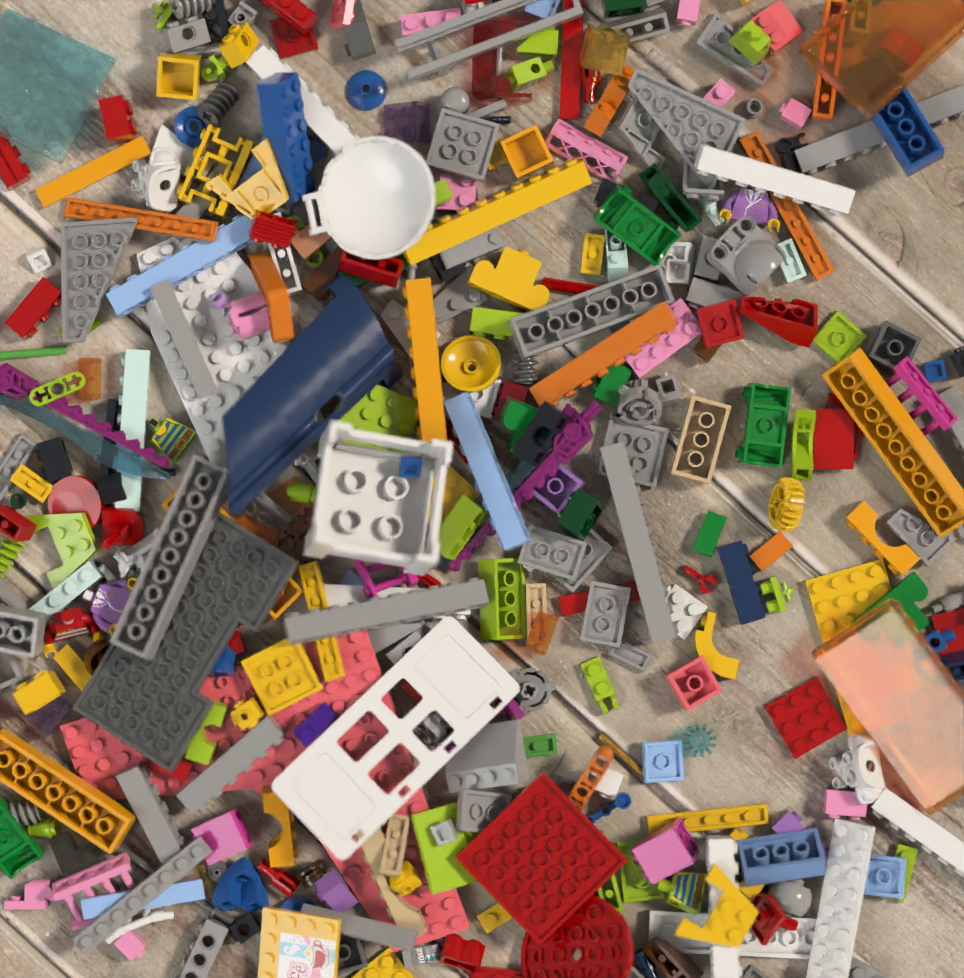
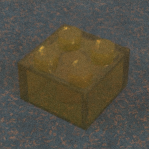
[579,23,631,75]

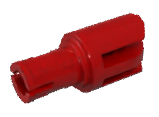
[580,59,601,104]
[256,858,301,898]

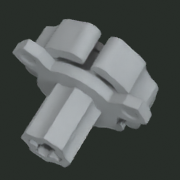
[617,378,666,426]
[510,667,556,715]
[413,711,448,750]

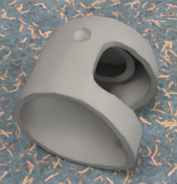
[441,87,471,115]

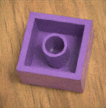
[533,463,586,514]

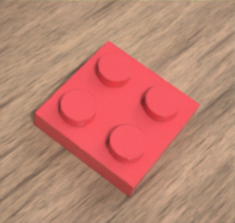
[328,0,357,30]

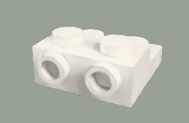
[665,584,708,640]

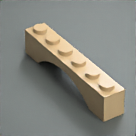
[354,826,428,937]

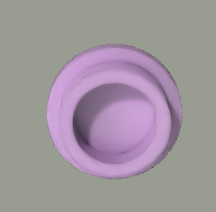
[210,291,230,310]

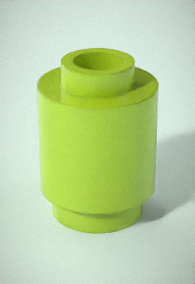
[287,481,317,503]

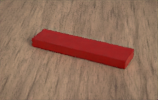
[559,580,640,616]

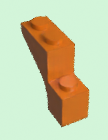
[584,64,634,137]

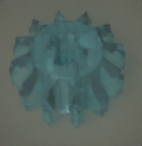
[682,723,717,757]

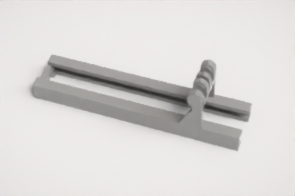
[394,0,584,81]

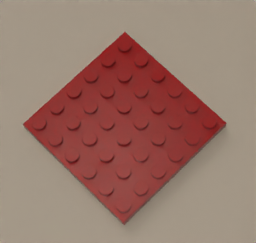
[455,772,628,945]

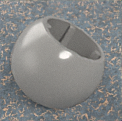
[768,879,812,917]

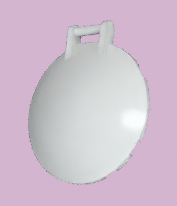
[302,136,436,259]

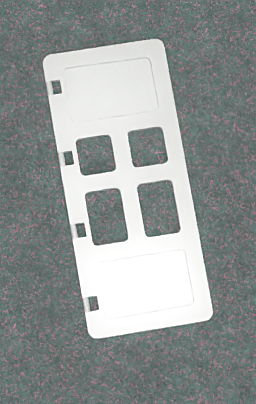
[272,616,520,860]

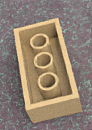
[669,395,731,484]

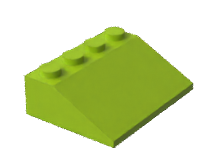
[411,800,480,894]

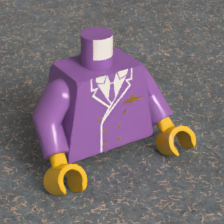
[717,185,780,232]
[82,577,137,635]

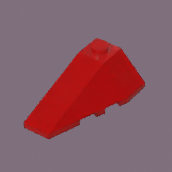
[739,296,818,348]

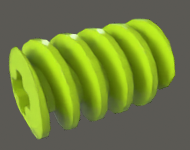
[0,534,28,578]

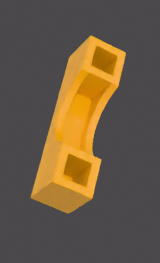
[844,500,920,576]
[262,785,299,868]

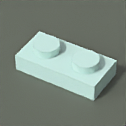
[777,238,807,284]

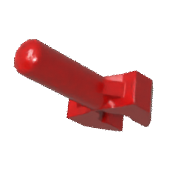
[682,565,717,593]

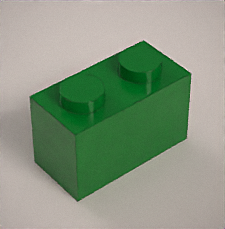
[591,365,633,408]

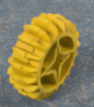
[768,477,805,532]

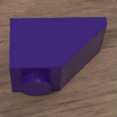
[292,701,338,747]

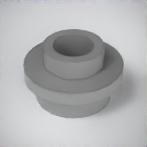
[744,97,764,118]

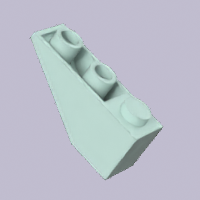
[604,228,628,282]

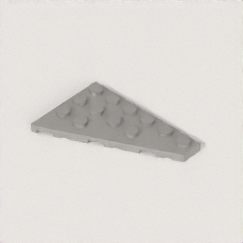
[628,68,746,190]
[60,217,138,344]

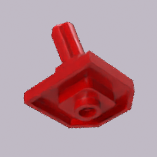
[100,508,144,550]
[750,894,798,945]

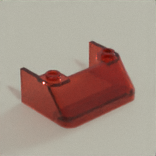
[472,16,534,103]

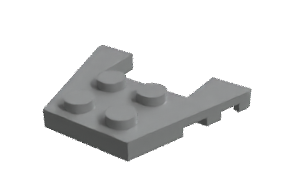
[617,95,666,168]

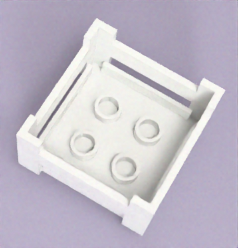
[303,421,453,576]

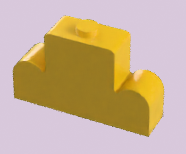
[466,247,549,312]

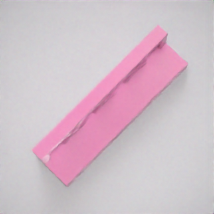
[545,119,629,182]

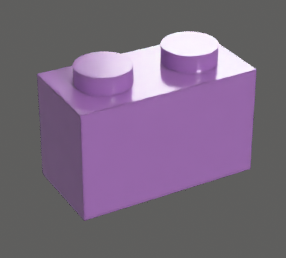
[314,869,359,913]

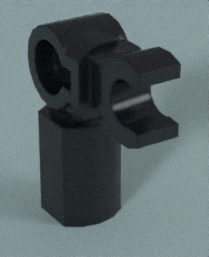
[775,133,808,172]

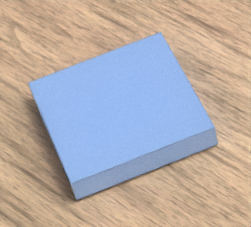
[641,740,684,783]
[864,854,907,899]

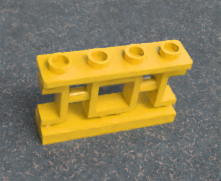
[177,124,255,219]

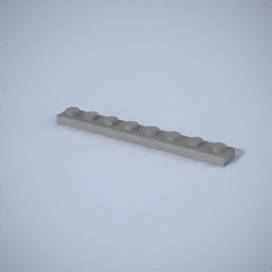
[72,835,213,955]

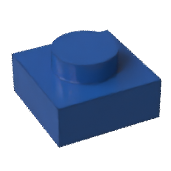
[309,138,327,163]
[922,359,947,383]
[399,456,422,477]

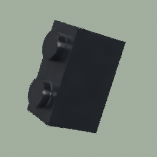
[35,436,75,483]

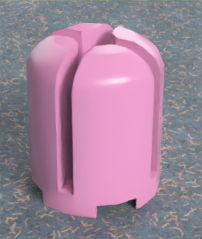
[225,292,270,341]

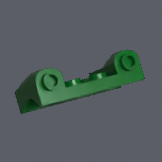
[592,184,682,266]
[735,382,791,468]
[0,796,45,880]

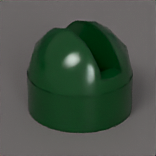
[10,493,27,509]

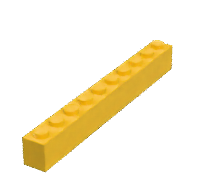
[403,158,592,265]

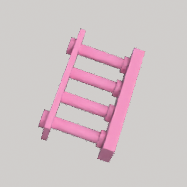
[52,852,136,931]

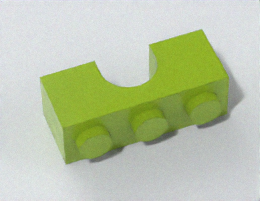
[185,698,229,765]

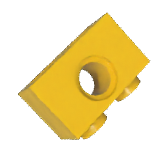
[219,22,260,68]

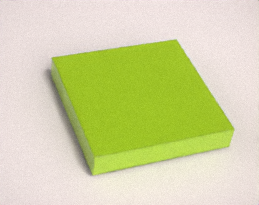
[812,310,868,363]

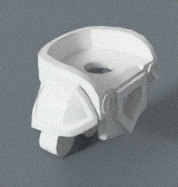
[131,147,181,214]
[118,527,160,578]
[829,734,886,804]

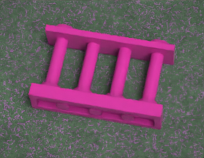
[885,356,958,440]
[353,559,419,599]

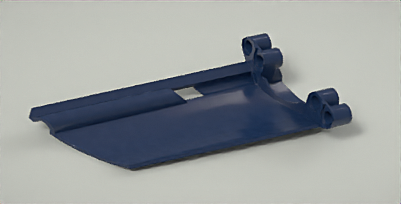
[222,274,403,515]

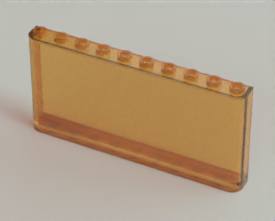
[798,0,964,120]
[812,597,964,815]

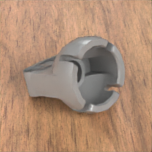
[706,216,786,296]

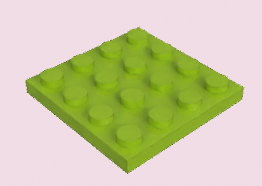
[335,384,419,453]

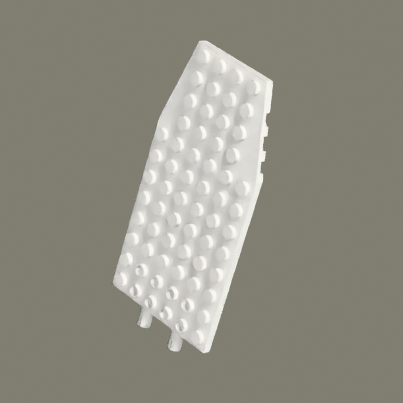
[137,237,325,469]

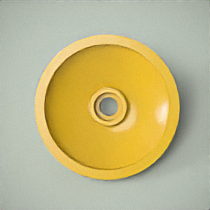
[441,335,501,393]

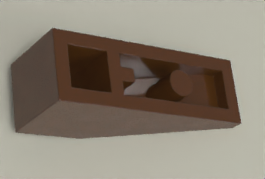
[301,246,344,302]
[642,936,704,978]

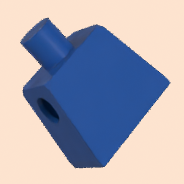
[908,628,957,662]

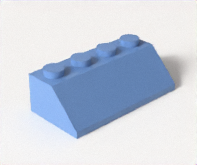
[737,828,826,887]

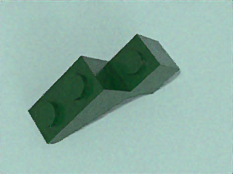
[639,163,702,233]

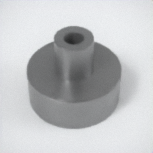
[208,861,228,882]

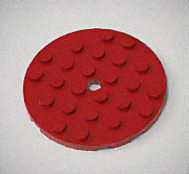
[521,895,634,978]

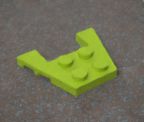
[25,512,100,589]

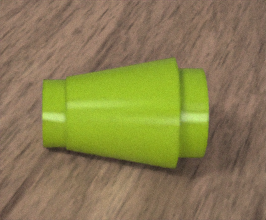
[28,818,60,838]

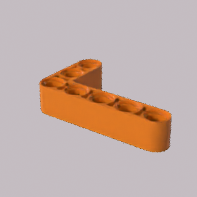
[247,251,294,343]
[523,746,613,810]

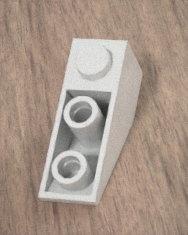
[558,768,624,799]

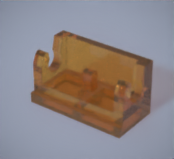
[78,358,101,400]
[524,610,559,656]

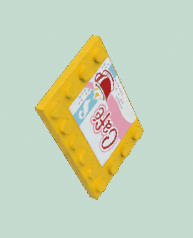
[258,906,341,978]

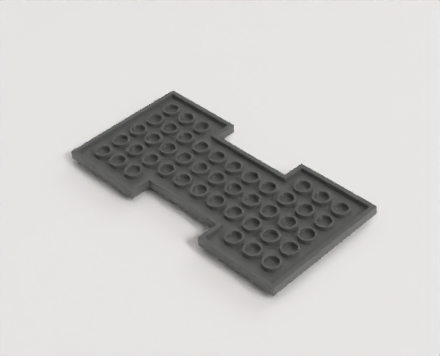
[72,512,300,773]

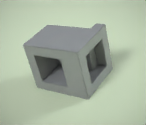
[227,1,259,28]
[655,372,682,404]

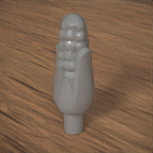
[931,591,964,614]

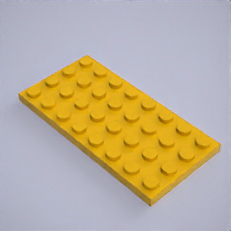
[805,559,920,736]

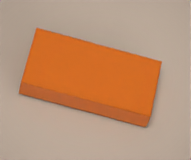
[749,531,793,572]

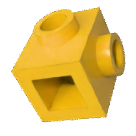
[230,697,265,730]
[387,860,423,897]

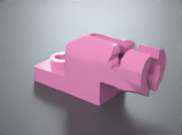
[4,880,65,909]

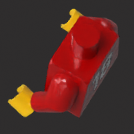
[43,607,105,658]

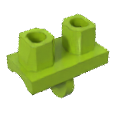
[152,0,184,33]
[201,55,234,82]
[759,576,795,613]

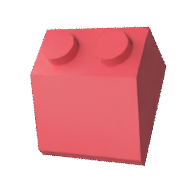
[751,0,804,56]
[664,655,722,711]

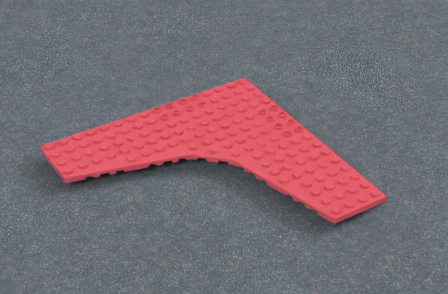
[60,631,470,953]

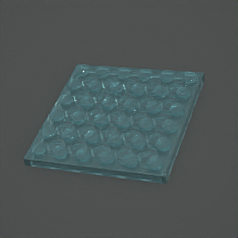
[0,8,116,164]

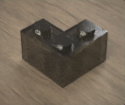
[49,830,105,878]

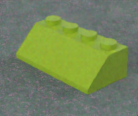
[478,558,527,640]

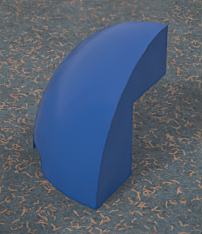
[212,857,269,912]

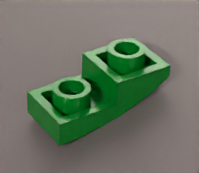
[692,510,727,558]

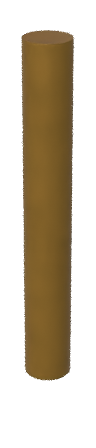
[597,733,643,778]

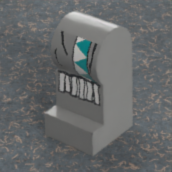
[402,943,441,969]

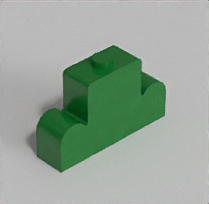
[500,397,558,464]
[850,572,929,647]

